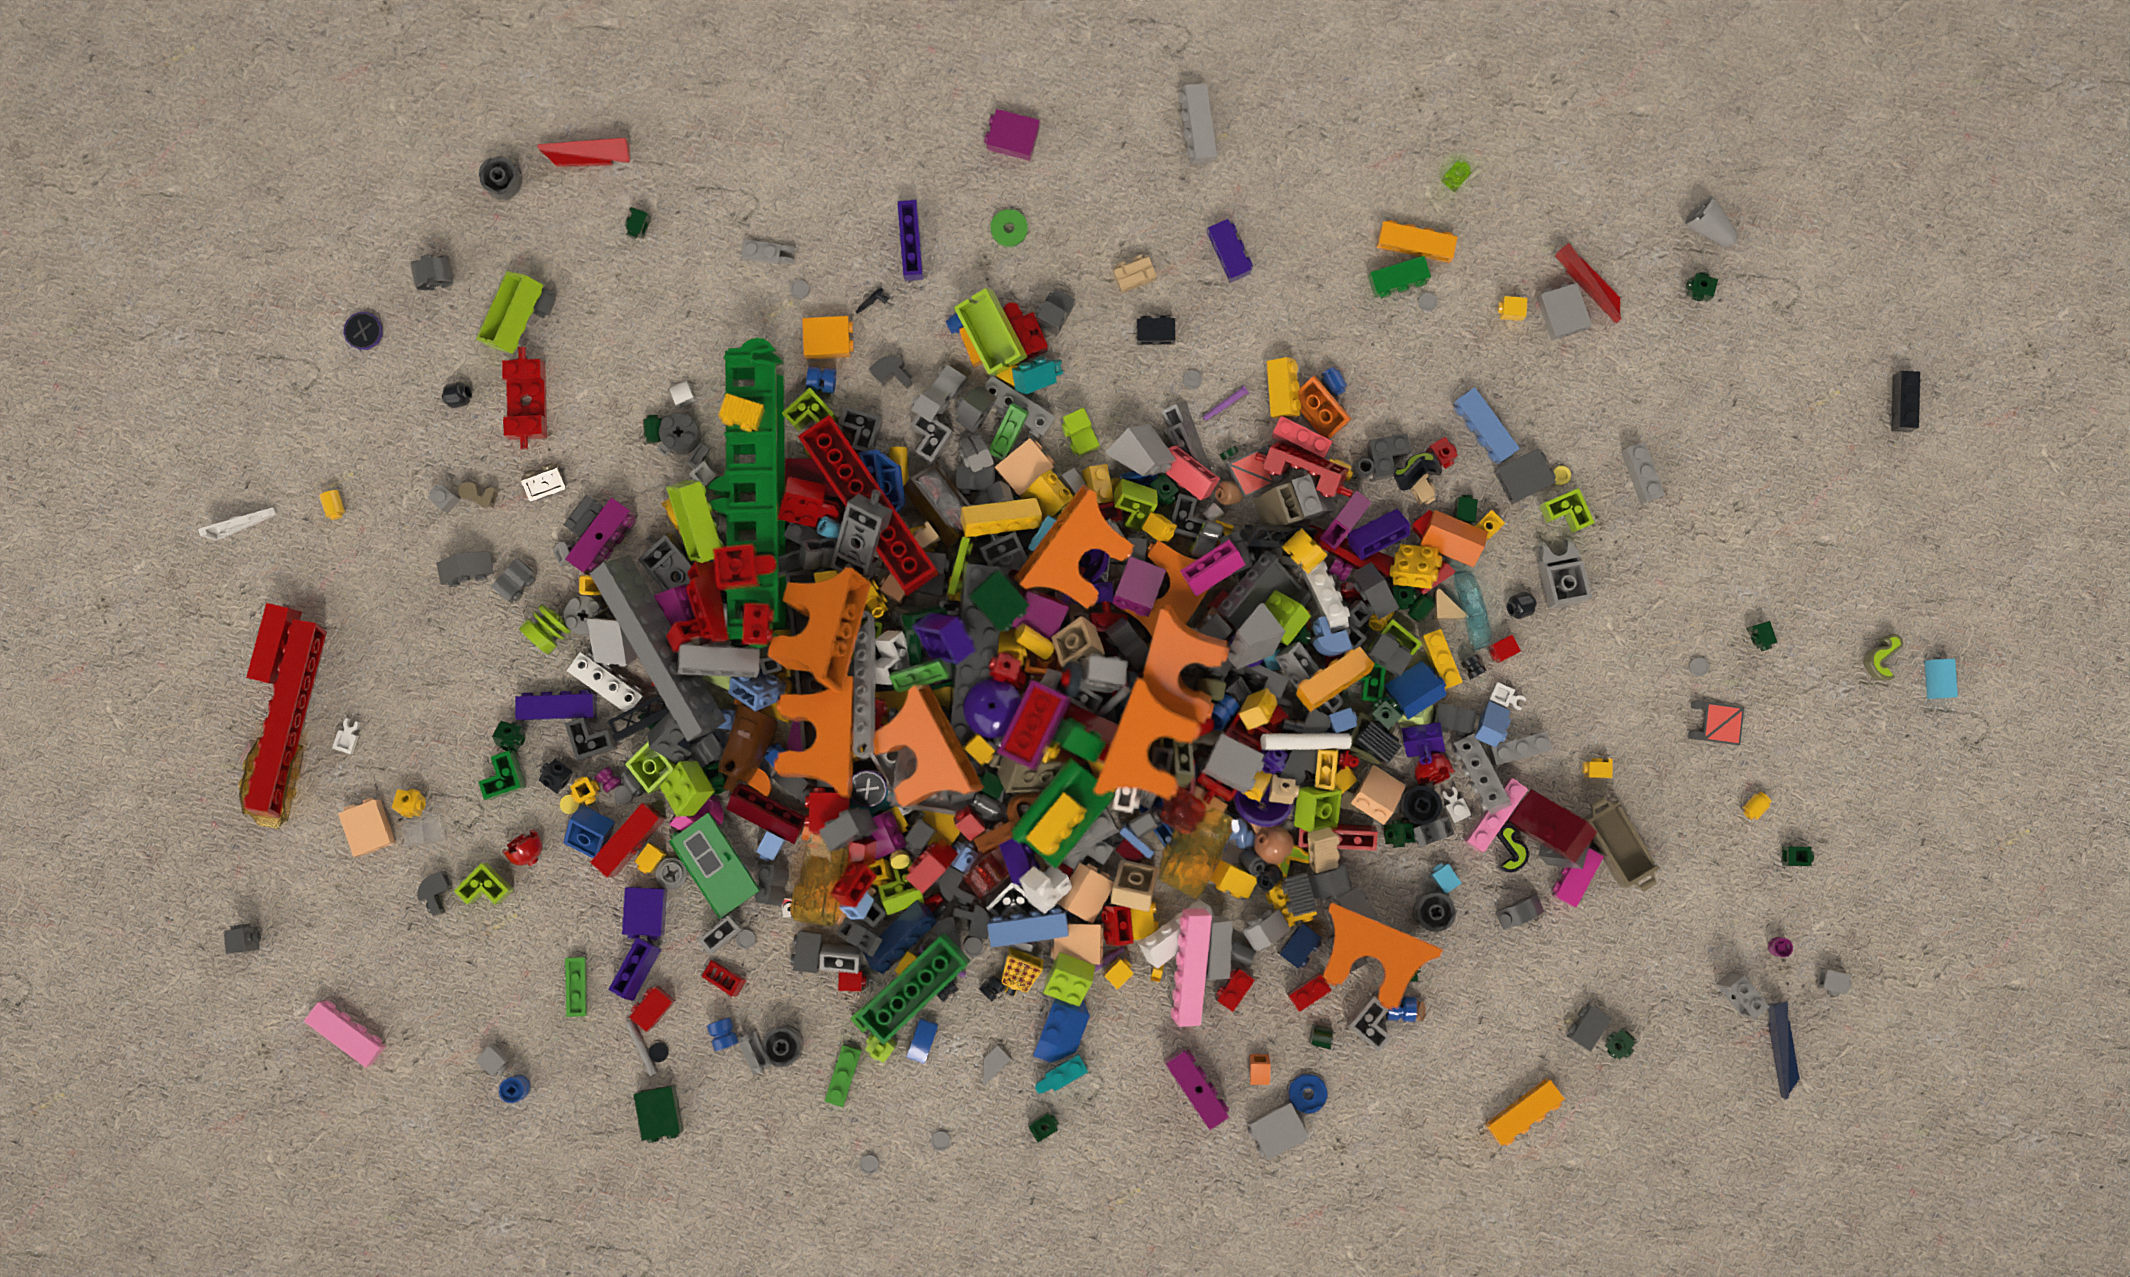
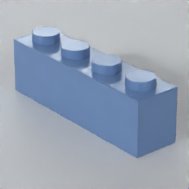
[1453,387,1520,465]
[987,908,1069,947]

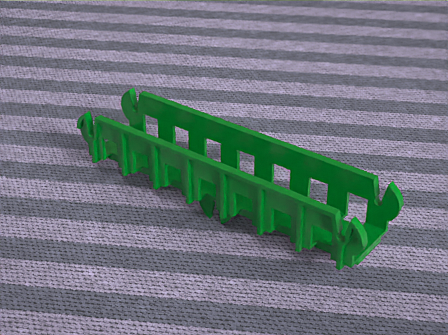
[707,337,787,648]

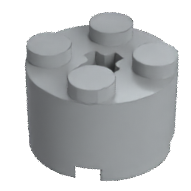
[564,596,604,636]

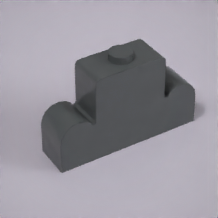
[1274,705,1339,786]

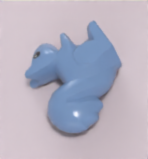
[1213,813,1256,851]

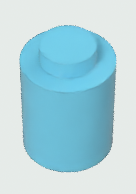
[817,516,842,538]

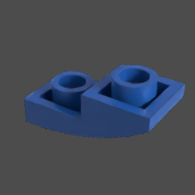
[906,1018,938,1064]

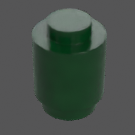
[643,415,662,443]
[1407,593,1435,623]

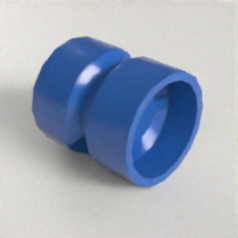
[806,366,836,393]
[1211,694,1239,730]
[1386,996,1417,1022]
[706,1017,739,1052]
[499,1075,531,1104]

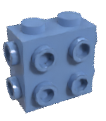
[729,666,786,711]

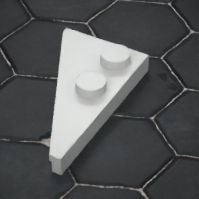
[198,507,277,541]

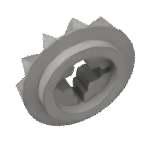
[656,858,687,889]

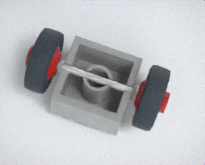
[1060,654,1139,706]

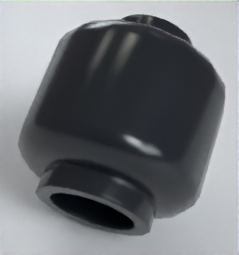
[442,382,472,408]
[1506,592,1537,619]

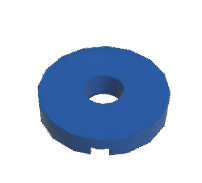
[1288,1074,1328,1114]

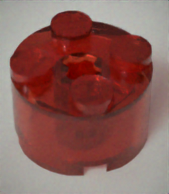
[1160,789,1206,835]
[963,853,1009,899]

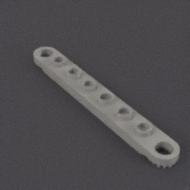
[853,611,875,759]

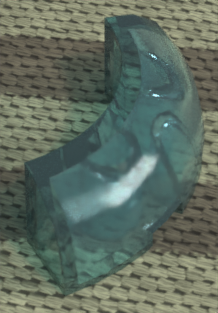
[1454,571,1491,651]

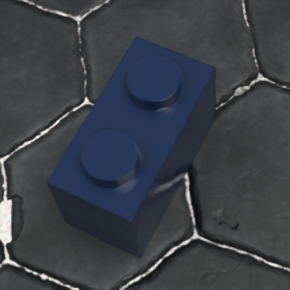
[1278,923,1322,969]

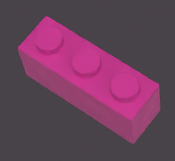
[1180,540,1245,596]
[1552,848,1604,908]

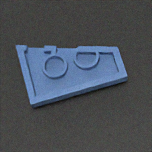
[1119,821,1154,859]

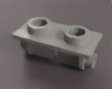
[738,1031,771,1075]

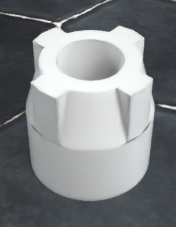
[1203,503,1224,522]

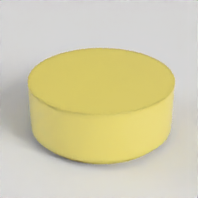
[1553,466,1571,486]
[560,795,581,814]
[890,850,910,869]

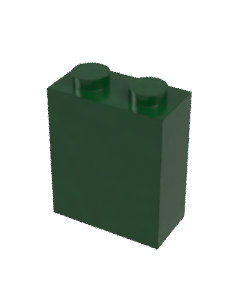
[966,570,1030,632]
[633,1084,684,1143]

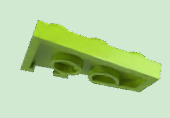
[948,537,973,596]

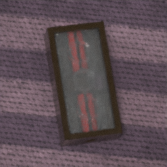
[903,462,971,548]

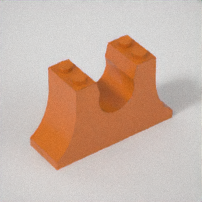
[1014,484,1134,609]
[1115,541,1211,642]
[768,568,871,693]
[1142,604,1230,723]
[774,676,854,798]
[1094,677,1201,799]
[873,684,984,807]
[1322,902,1443,1010]

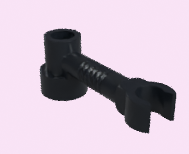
[1280,718,1304,734]

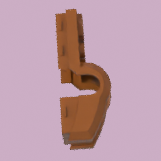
[973,792,1042,856]

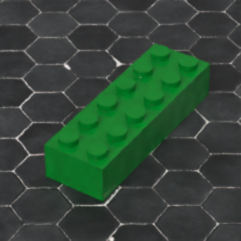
[856,932,971,1045]

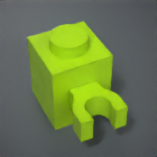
[865,1033,898,1064]

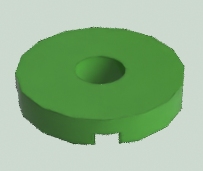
[990,209,1028,247]

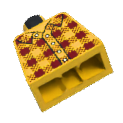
[1001,947,1044,996]

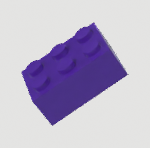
[912,613,976,664]

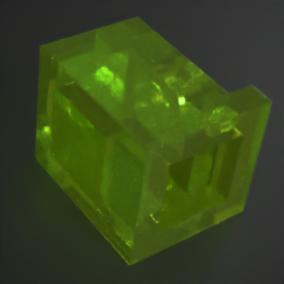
[1441,161,1472,193]

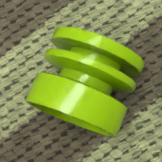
[519,604,572,655]

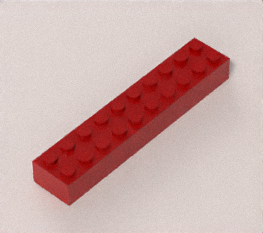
[798,415,939,596]
[243,619,327,819]

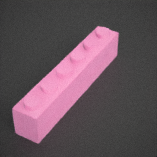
[1171,908,1212,1027]

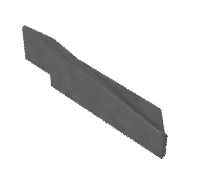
[1161,401,1216,488]

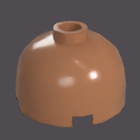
[1254,825,1294,865]

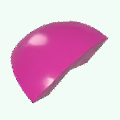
[669,795,724,831]

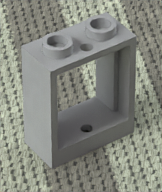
[1716,972,1769,1019]

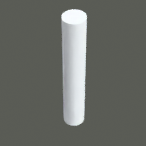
[1260,733,1352,750]

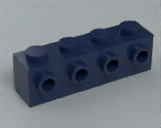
[863,900,937,974]

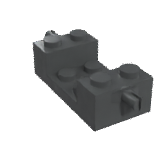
[830,490,893,580]
[979,532,1044,593]
[638,534,722,593]
[1196,657,1293,709]

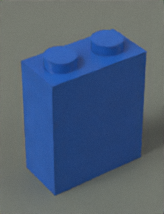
[1384,661,1447,720]

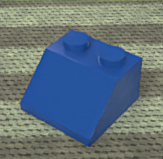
[563,804,615,858]

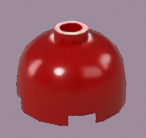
[1414,753,1455,786]
[502,829,543,866]

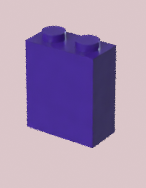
[622,887,667,940]

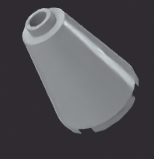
[1684,196,1738,248]

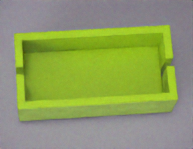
[476,271,543,354]
[954,288,1028,376]
[666,479,723,563]

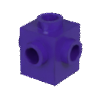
[1260,749,1288,775]

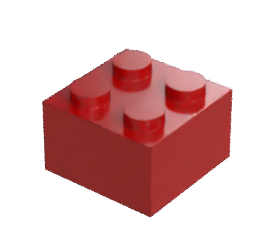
[906,838,958,894]

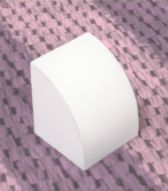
[669,380,696,408]

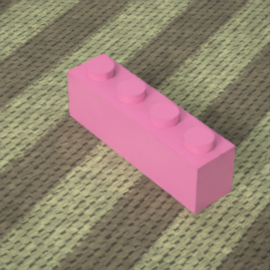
[1464,778,1528,853]
[304,1000,386,1067]

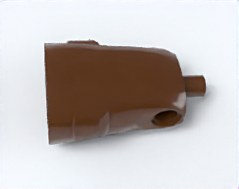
[718,704,779,793]

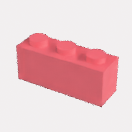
[1271,416,1333,459]
[1163,445,1220,500]

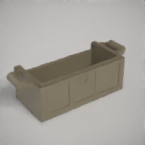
[989,745,1088,793]
[1583,796,1660,892]

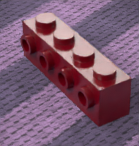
[726,783,805,845]

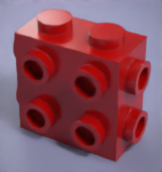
[805,787,849,835]

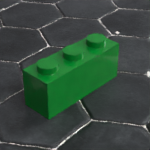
[1368,256,1431,299]

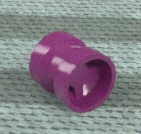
[1328,556,1354,582]
[594,766,621,793]
[1768,937,1793,958]

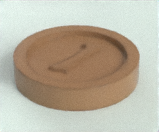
[1416,1001,1426,1021]

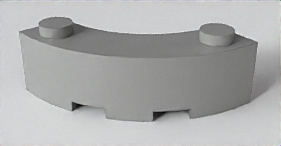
[911,365,969,423]

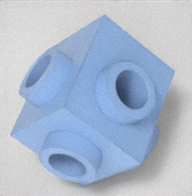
[951,840,979,873]

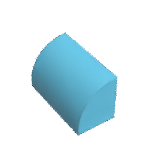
[1925,659,1958,699]

